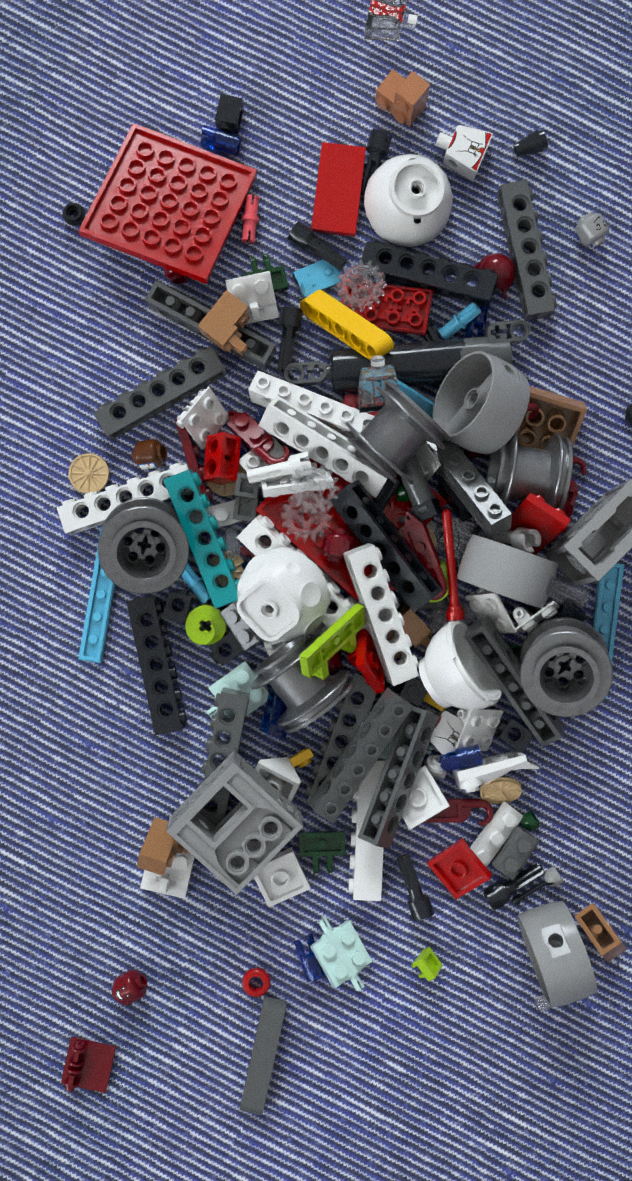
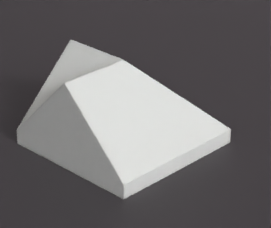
[255,757,301,802]

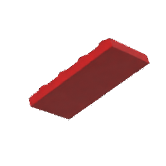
[311,142,366,237]
[341,280,434,336]
[510,493,571,555]

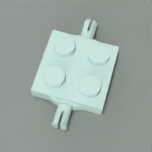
[206,661,272,719]
[310,916,372,991]

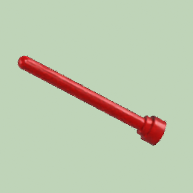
[442,509,465,621]

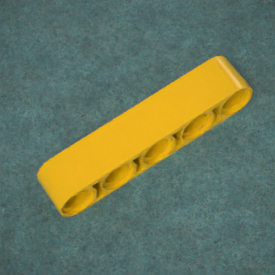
[300,289,394,361]

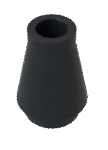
[513,129,548,157]

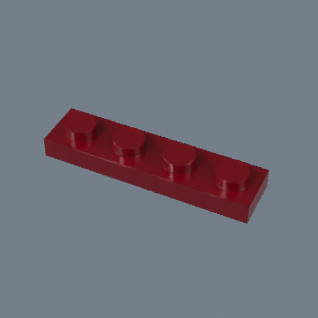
[175,419,214,505]

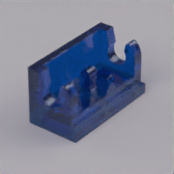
[260,686,287,738]

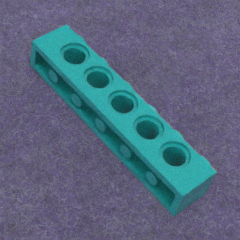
[163,469,239,609]

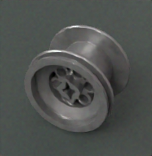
[345,380,451,485]
[486,431,573,510]
[98,497,189,594]
[519,617,613,717]
[250,634,354,733]

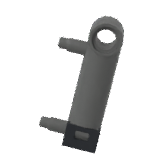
[399,454,443,524]

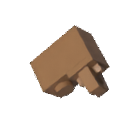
[198,290,250,356]
[386,605,432,659]
[137,817,190,876]
[574,903,627,962]

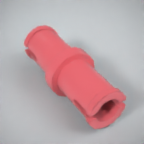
[241,194,260,244]

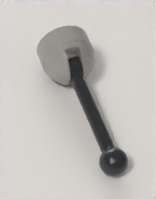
[512,866,564,905]

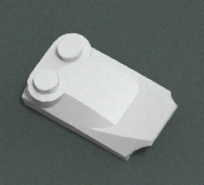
[451,750,539,793]

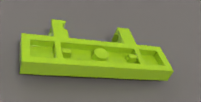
[299,603,366,680]

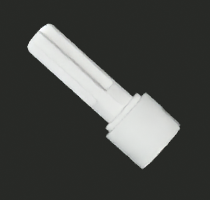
[247,451,313,484]
[487,527,541,552]

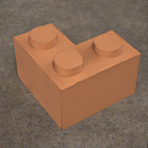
[375,69,430,127]

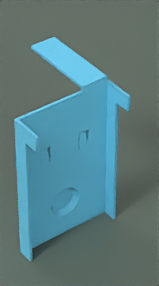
[292,259,343,298]

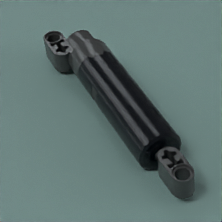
[284,320,531,393]

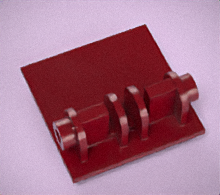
[61,1036,116,1093]

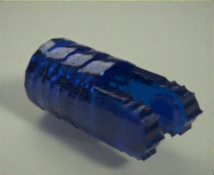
[200,125,242,157]
[464,303,489,338]
[438,744,483,771]
[294,934,326,982]

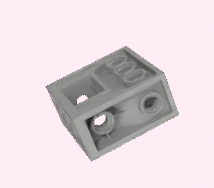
[543,479,632,586]
[166,750,303,895]

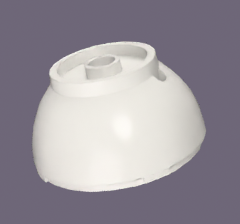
[364,154,453,247]
[419,620,502,710]

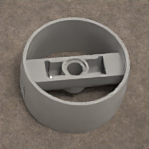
[433,351,530,454]
[457,534,559,608]
[517,901,598,1008]

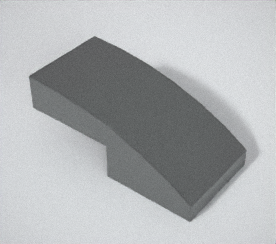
[232,473,260,522]

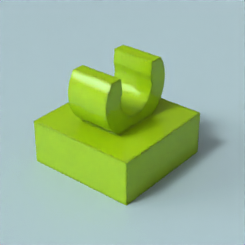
[411,946,443,981]

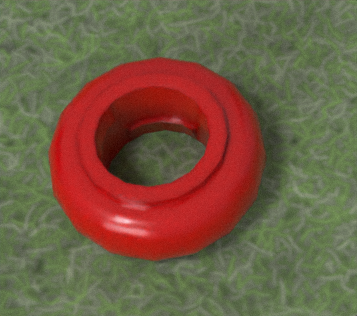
[242,968,270,997]

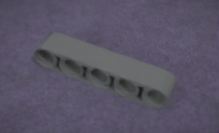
[240,996,287,1115]

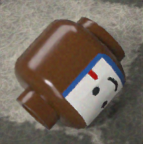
[131,439,167,470]

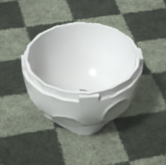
[236,547,330,642]

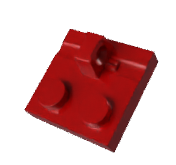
[347,628,385,694]
[427,838,492,899]

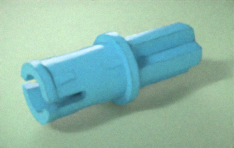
[439,302,481,340]
[181,563,211,605]

